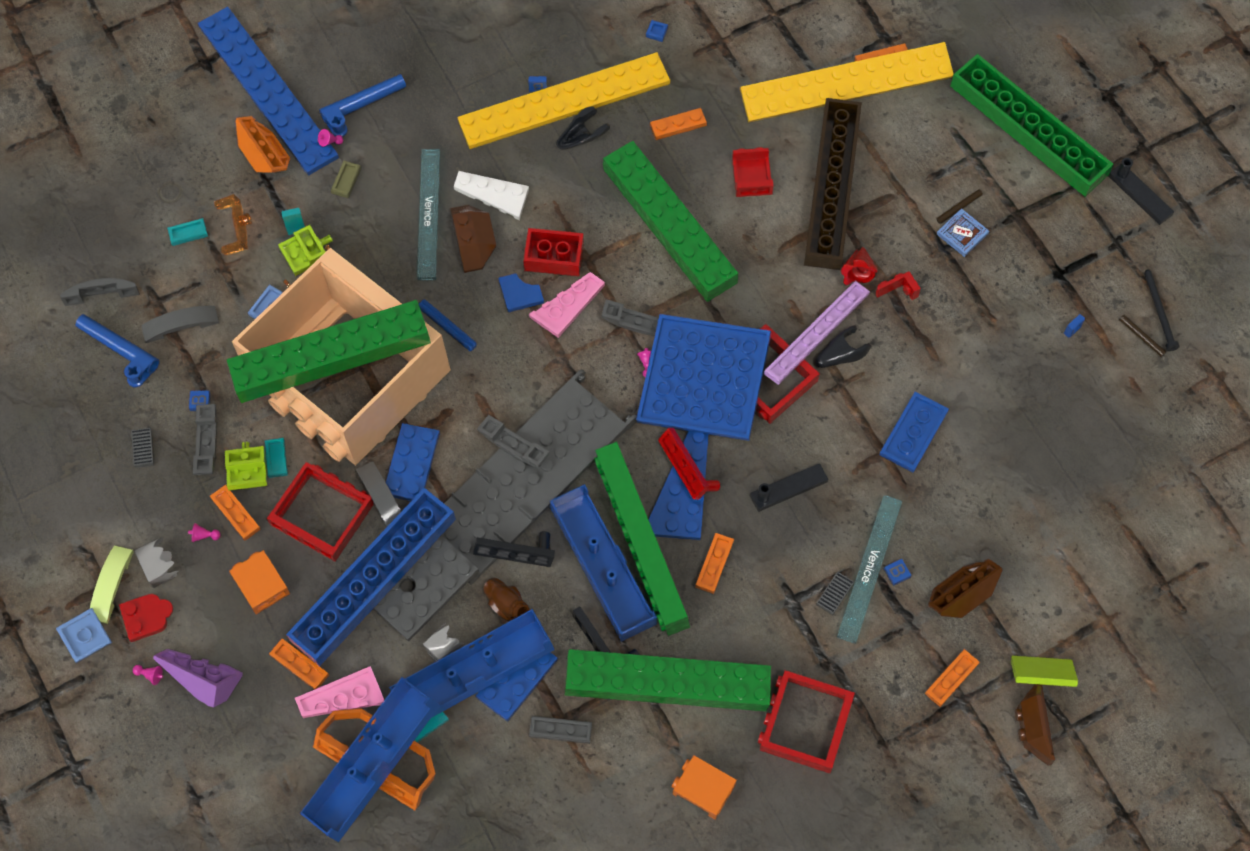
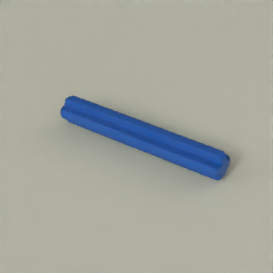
[419,300,477,351]

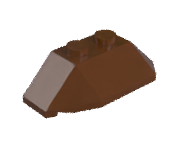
[450,205,496,273]
[928,559,1003,618]
[1015,684,1055,765]

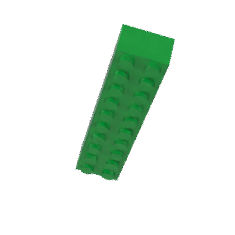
[950,54,1114,197]
[603,141,739,302]
[226,300,431,403]
[594,442,690,636]
[564,649,771,711]

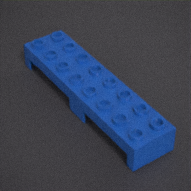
[550,484,657,642]
[389,609,555,718]
[300,677,440,842]

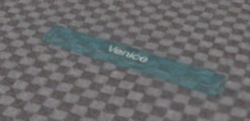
[417,149,440,280]
[837,495,902,644]

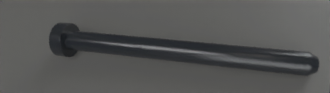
[1144,269,1180,351]

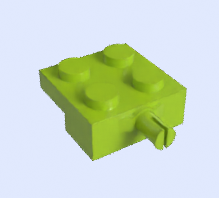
[278,225,333,276]
[225,442,267,491]

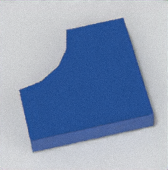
[498,273,544,312]

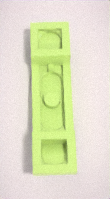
[90,546,134,624]

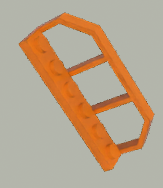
[313,708,436,811]

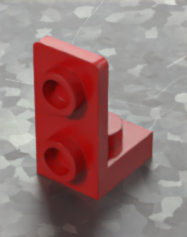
[875,271,921,300]

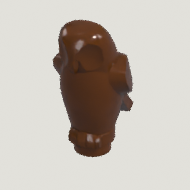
[483,578,529,621]

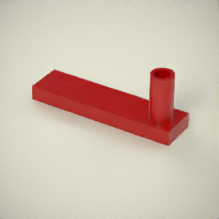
[658,428,720,500]

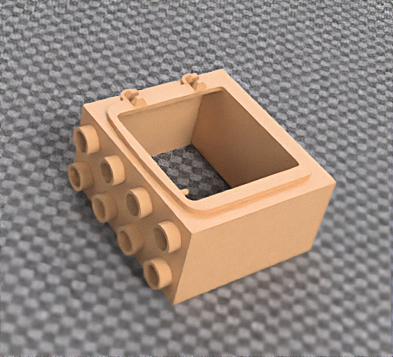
[232,248,451,466]

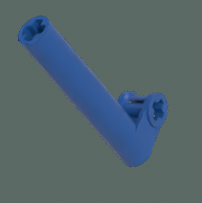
[319,74,406,137]
[75,314,160,387]

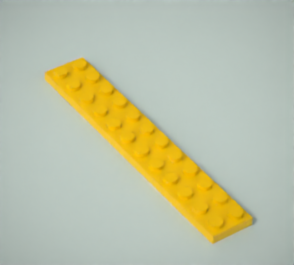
[740,42,953,123]
[457,52,670,149]

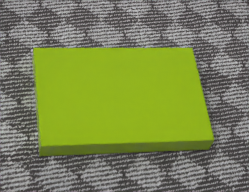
[1011,656,1078,687]

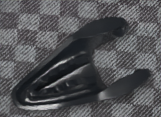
[556,106,610,150]
[815,325,871,368]

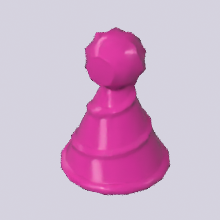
[318,129,344,147]
[637,348,651,378]
[188,523,221,543]
[132,665,163,685]

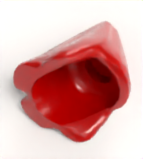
[841,247,878,285]

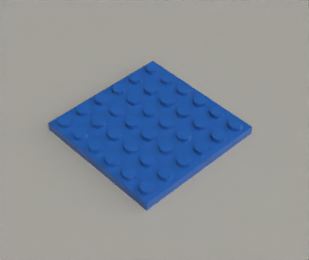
[636,314,771,441]

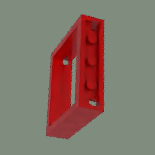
[756,324,820,424]
[267,462,374,562]
[758,670,855,773]

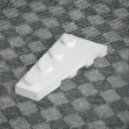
[454,171,529,221]

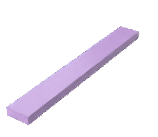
[764,281,870,385]

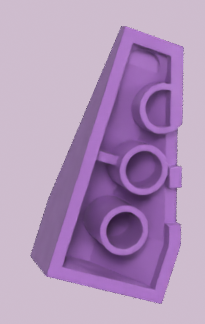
[153,649,243,708]

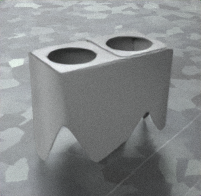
[134,537,178,588]
[423,623,464,661]

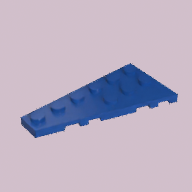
[648,431,709,540]

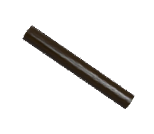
[936,189,983,224]
[1119,315,1166,357]

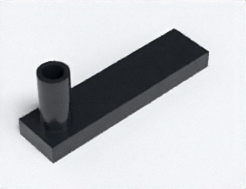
[1108,158,1174,225]
[750,463,828,512]
[473,531,555,567]
[573,606,640,655]

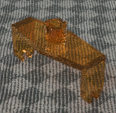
[214,194,252,255]

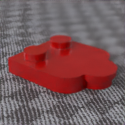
[119,594,173,642]

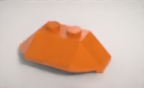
[236,116,290,173]

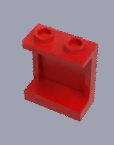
[732,147,774,197]

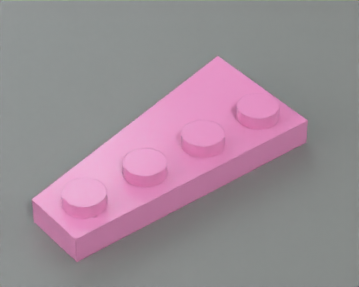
[529,272,605,338]
[295,666,384,718]

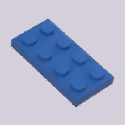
[879,392,949,473]
[386,423,440,501]
[476,652,558,722]

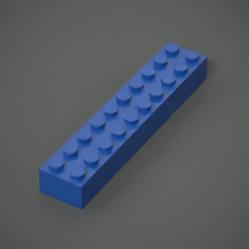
[286,488,456,667]

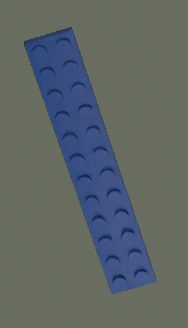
[198,7,339,176]

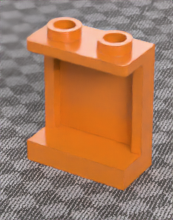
[229,550,290,614]
[671,755,737,820]

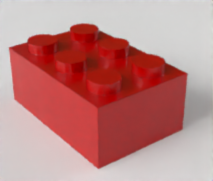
[523,228,584,276]

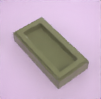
[331,161,361,198]

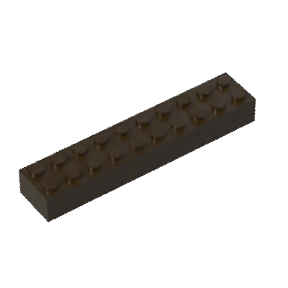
[804,98,862,270]

